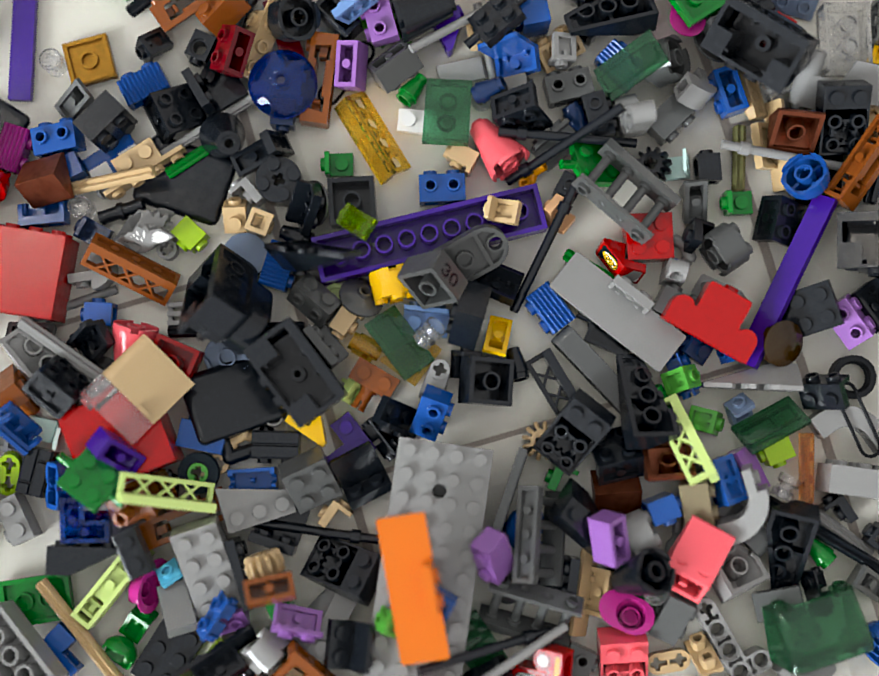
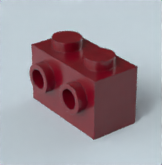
[209,24,256,78]

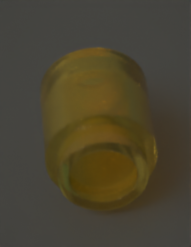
[347,332,383,363]

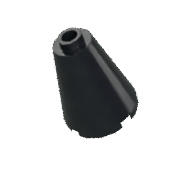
[391,0,457,43]
[199,112,245,158]
[611,547,676,597]

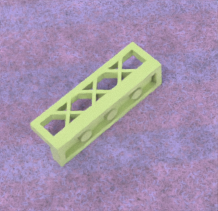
[664,393,720,486]
[115,471,217,514]

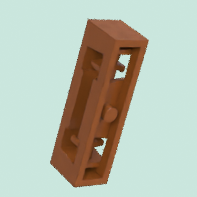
[149,0,207,33]
[296,31,341,129]
[824,114,879,212]
[138,486,229,550]

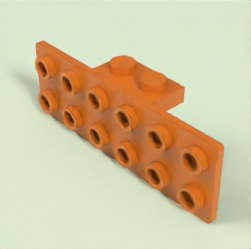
[376,512,450,665]

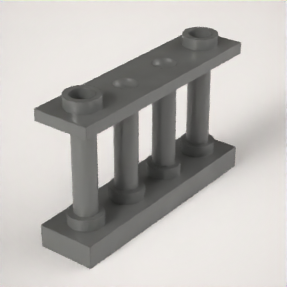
[572,138,682,245]
[512,485,565,587]
[476,576,584,648]

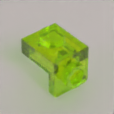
[336,202,378,242]

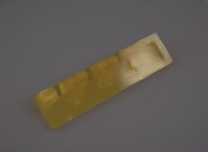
[334,91,411,185]

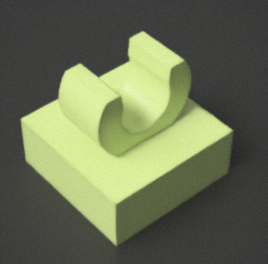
[341,378,362,405]

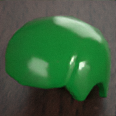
[102,635,138,670]

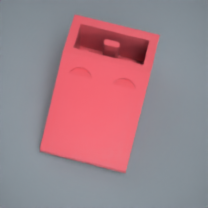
[667,515,736,604]
[597,627,648,676]

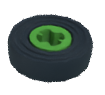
[177,452,220,494]

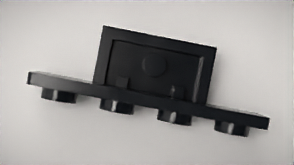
[171,624,257,676]

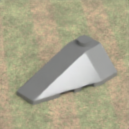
[0,327,97,405]
[701,363,803,392]
[712,519,771,604]
[291,588,357,662]

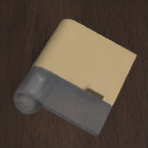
[80,334,195,445]

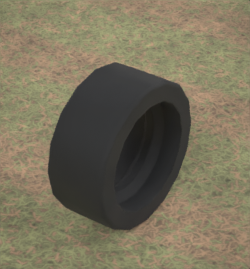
[828,355,877,399]

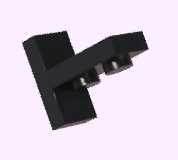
[230,129,295,178]

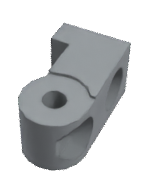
[658,257,690,287]

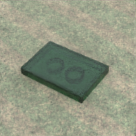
[422,78,472,146]

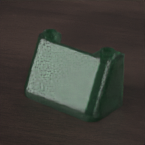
[762,580,874,674]

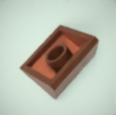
[767,108,826,155]
[14,152,74,209]
[642,439,697,482]
[590,470,642,514]

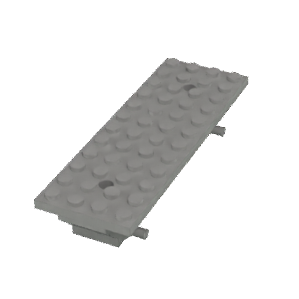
[364,437,494,676]

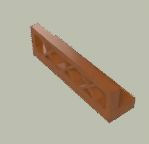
[80,232,181,306]

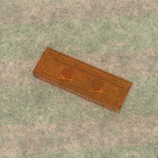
[799,433,814,504]

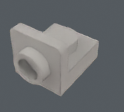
[548,31,576,70]
[228,176,266,207]

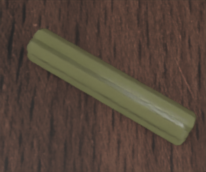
[731,125,746,192]

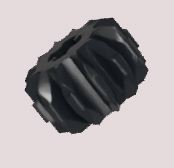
[637,147,672,182]

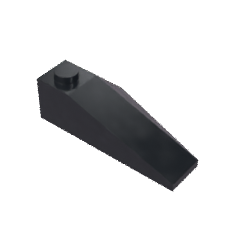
[564,0,659,36]
[264,240,362,275]
[616,354,680,450]
[546,478,616,571]
[766,500,821,589]

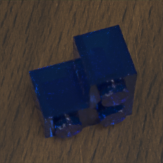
[59,490,113,544]

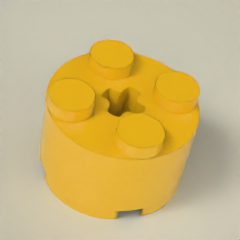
[368,263,414,306]

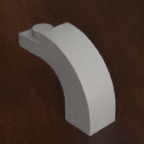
[804,406,879,454]
[717,463,770,546]

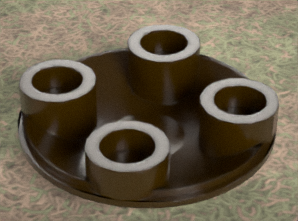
[763,320,803,367]

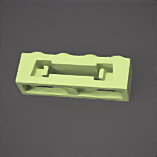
[70,549,156,630]

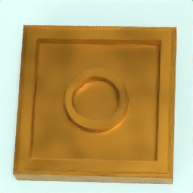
[62,33,118,86]

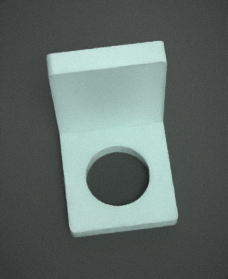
[660,148,690,182]
[29,415,61,450]

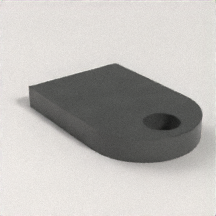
[432,224,509,281]

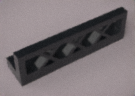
[526,348,576,416]

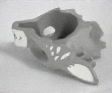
[112,208,175,253]

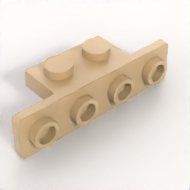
[243,0,276,82]
[751,98,787,192]
[103,137,187,200]
[569,548,614,637]

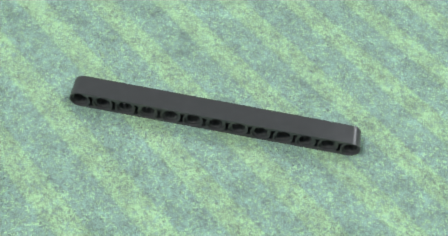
[551,325,768,558]

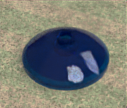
[248,50,318,119]

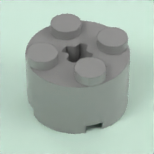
[625,509,662,557]
[240,624,292,676]

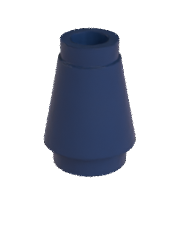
[471,76,507,104]
[561,101,588,132]

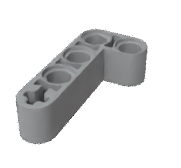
[612,93,657,138]
[696,596,773,676]

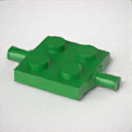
[559,143,620,187]
[56,448,125,514]

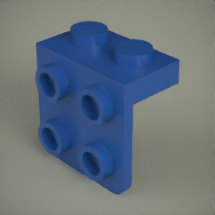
[478,31,541,77]

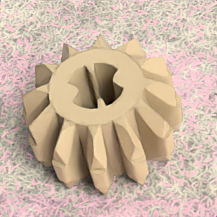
[522,421,548,461]
[244,548,285,580]

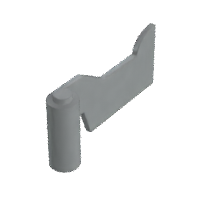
[787,49,879,110]

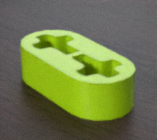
[0,451,22,496]

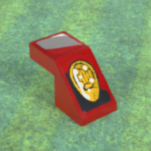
[596,238,646,284]

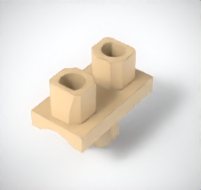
[684,632,724,676]

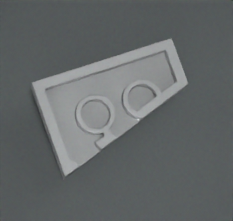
[214,489,296,534]

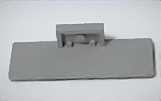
[550,252,686,372]

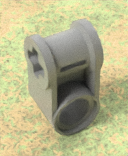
[418,359,451,398]

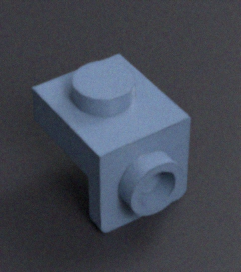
[723,392,756,428]

